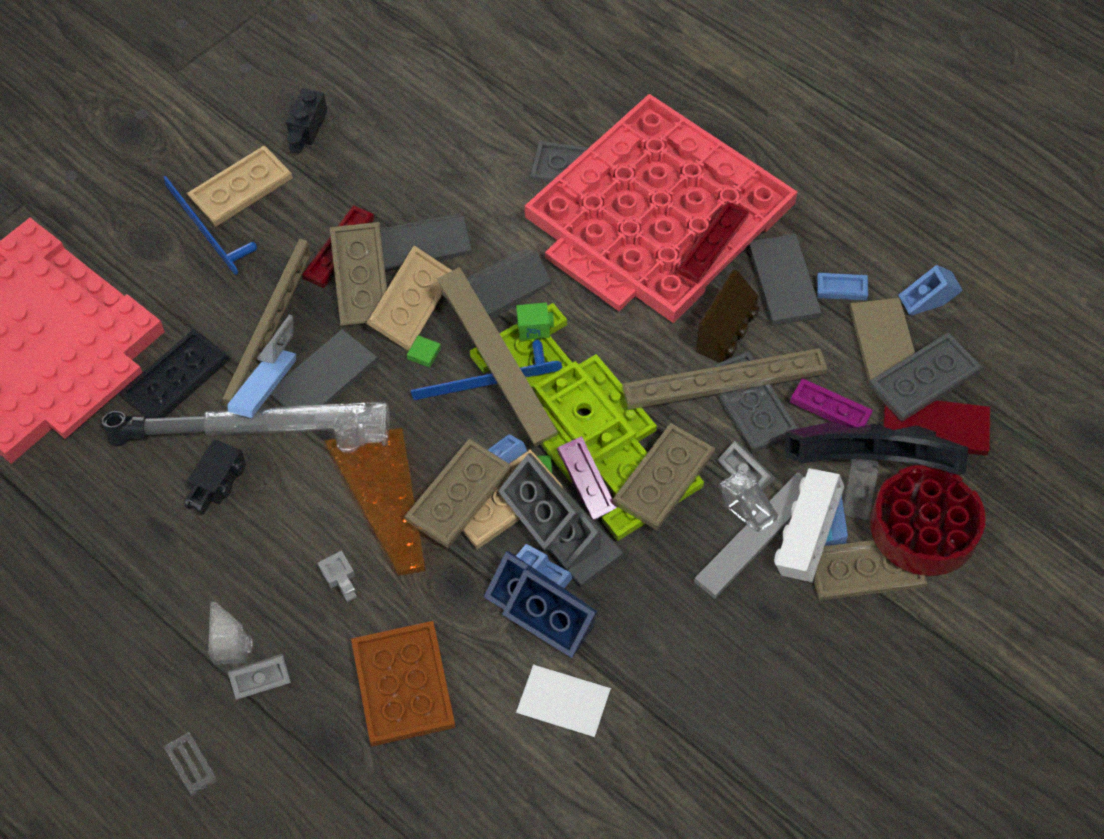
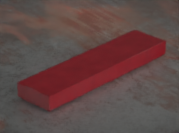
[677,201,749,284]
[302,205,374,288]

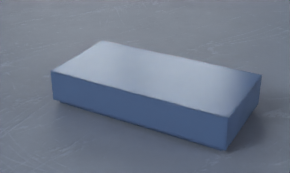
[817,273,868,300]

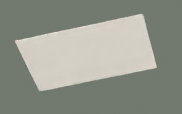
[516,665,611,737]

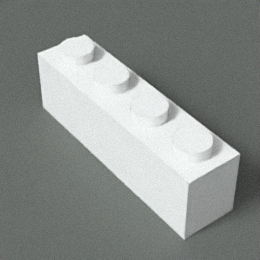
[774,468,844,582]

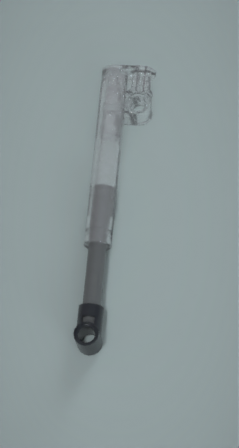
[102,402,390,453]

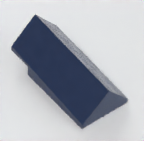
[484,551,597,658]

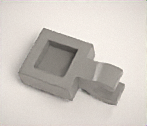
[318,551,357,602]

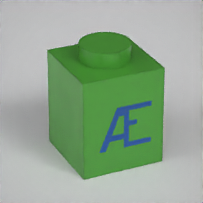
[516,302,554,340]

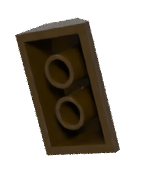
[696,269,760,363]

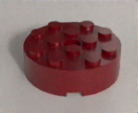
[870,465,986,576]

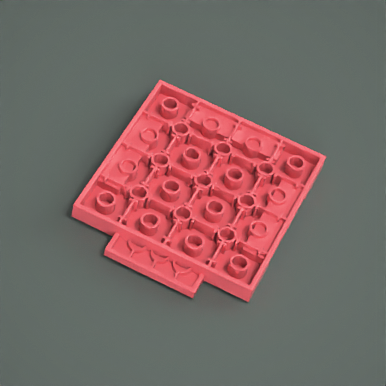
[525,94,797,323]
[0,218,165,464]

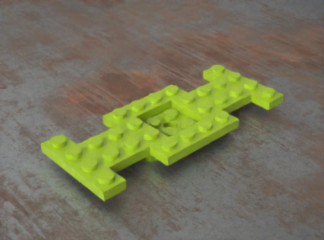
[470,303,704,541]

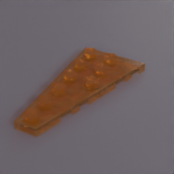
[325,428,425,575]

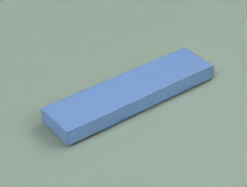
[228,350,296,418]

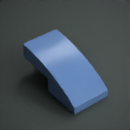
[516,544,572,588]

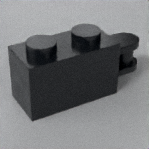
[286,88,327,153]
[184,439,246,515]

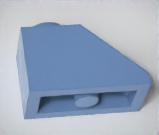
[899,265,963,315]

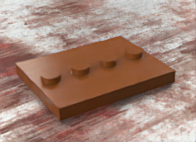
[351,621,456,747]

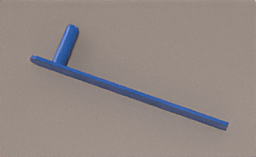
[164,176,257,275]
[411,340,562,400]

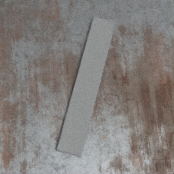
[694,472,804,599]

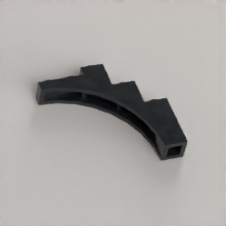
[785,422,968,475]

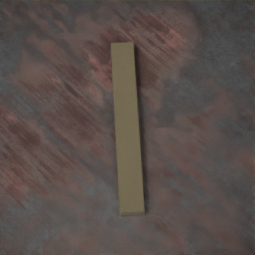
[222,239,311,414]
[437,267,558,447]
[622,348,828,410]

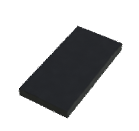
[119,329,230,418]

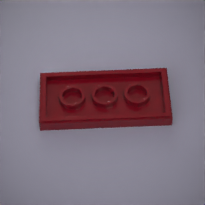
[883,400,990,456]

